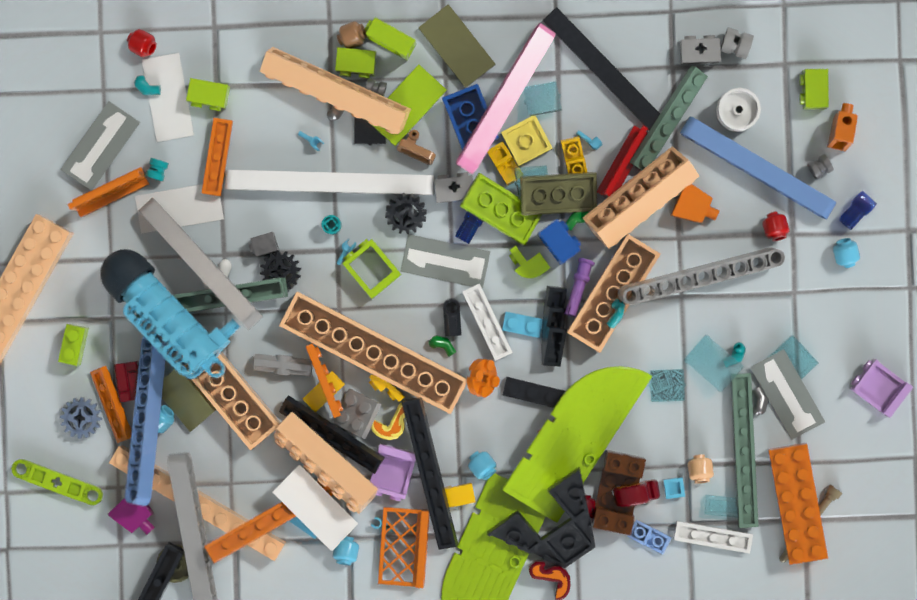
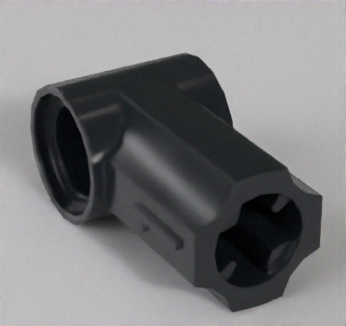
[443,298,462,336]

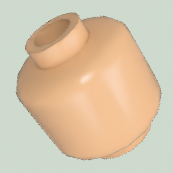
[688,454,714,484]

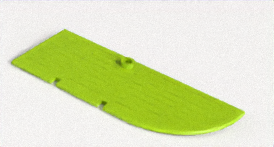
[502,366,652,523]
[441,473,546,600]

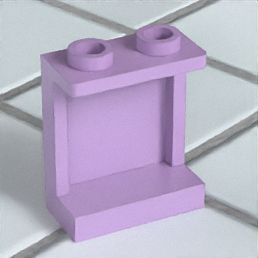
[850,359,913,418]
[370,443,416,501]

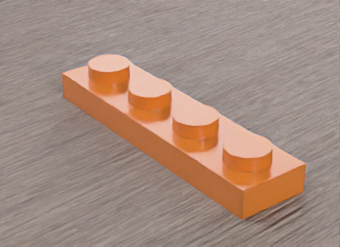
[202,118,233,197]
[306,343,343,418]
[90,366,132,443]

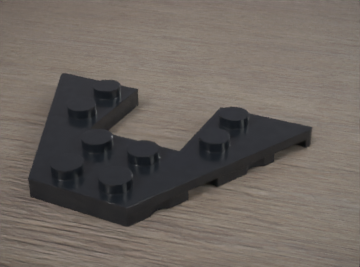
[487,467,595,568]

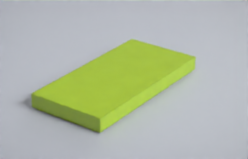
[372,64,447,147]
[460,173,542,246]

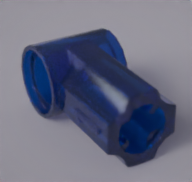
[838,191,877,230]
[455,211,484,244]

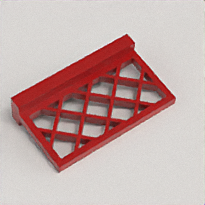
[597,125,648,198]

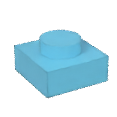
[663,477,685,499]

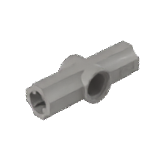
[253,354,313,376]

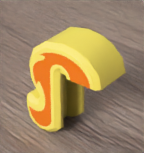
[371,403,405,440]

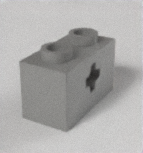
[680,35,721,65]
[434,172,473,203]

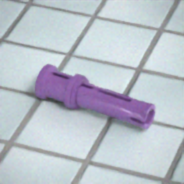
[564,258,595,317]

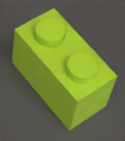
[335,47,377,79]
[799,69,829,109]
[186,78,230,112]
[58,324,89,366]

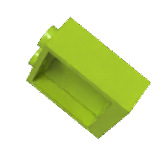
[364,17,417,61]
[342,239,402,299]

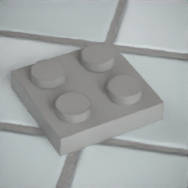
[333,388,382,439]

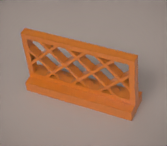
[68,167,150,217]
[378,507,430,588]

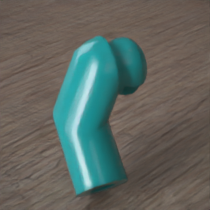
[134,75,161,95]
[607,299,625,329]
[722,342,746,368]

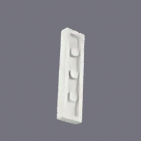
[463,283,513,361]
[673,521,753,554]

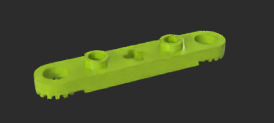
[11,459,103,505]

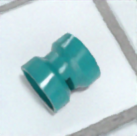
[145,158,169,181]
[321,215,342,235]

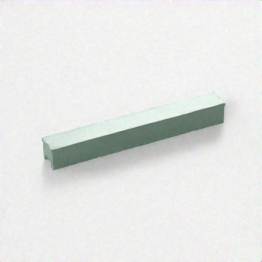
[136,278,288,318]

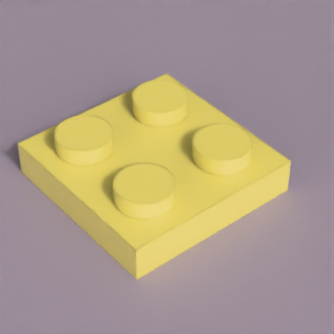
[501,115,553,167]

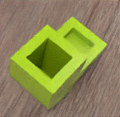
[509,246,550,278]

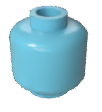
[833,238,860,268]
[158,405,174,433]
[468,451,496,480]
[333,536,359,565]

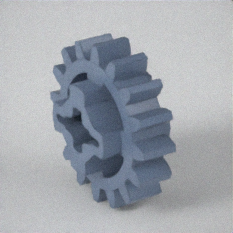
[60,397,103,439]

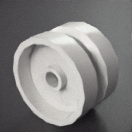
[715,88,761,132]

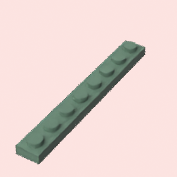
[731,373,759,528]

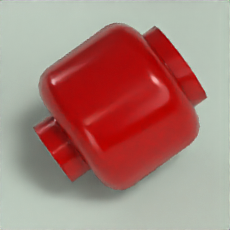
[127,29,157,57]
[762,212,790,242]

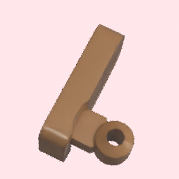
[397,130,436,165]

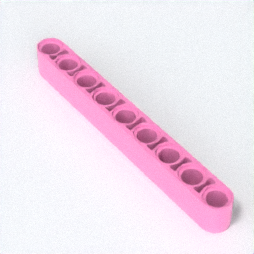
[456,23,556,174]

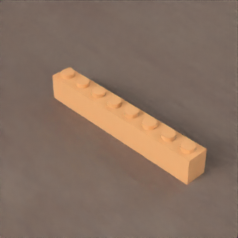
[260,47,411,134]

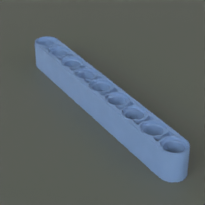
[680,116,836,220]
[125,336,167,506]

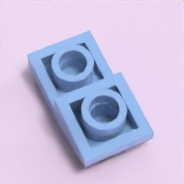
[627,520,672,555]

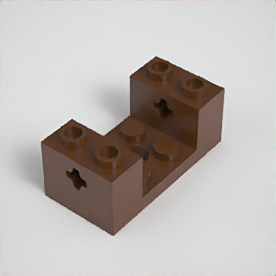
[591,450,646,535]

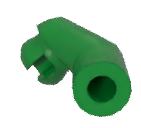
[566,212,589,231]
[429,335,456,357]

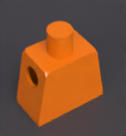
[827,103,858,152]
[670,184,720,223]

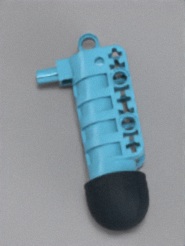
[100,249,240,379]

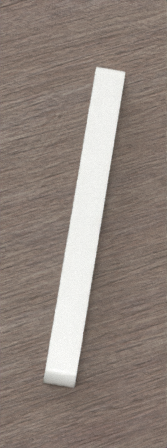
[225,170,434,195]

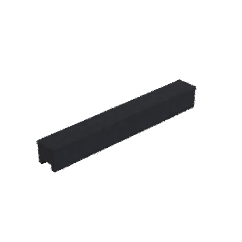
[138,542,184,600]

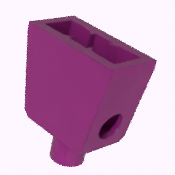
[107,498,155,535]

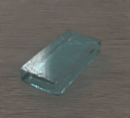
[704,495,738,518]

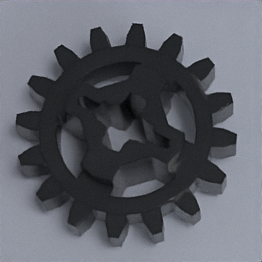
[385,193,427,234]
[260,251,302,290]

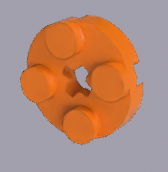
[467,359,500,397]

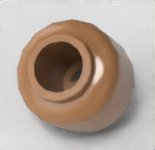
[337,21,367,49]

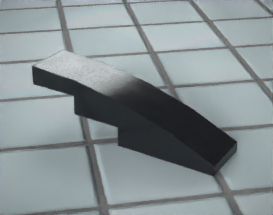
[541,286,567,367]

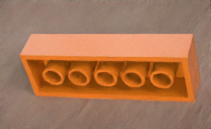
[768,443,828,565]

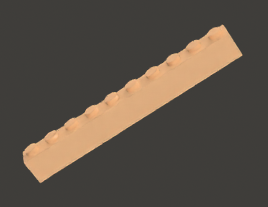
[109,445,286,561]

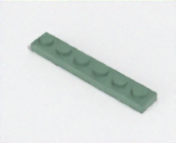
[630,65,708,171]

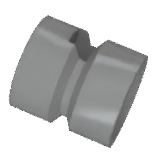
[720,27,754,59]

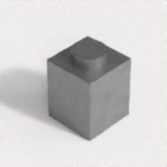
[248,232,280,257]

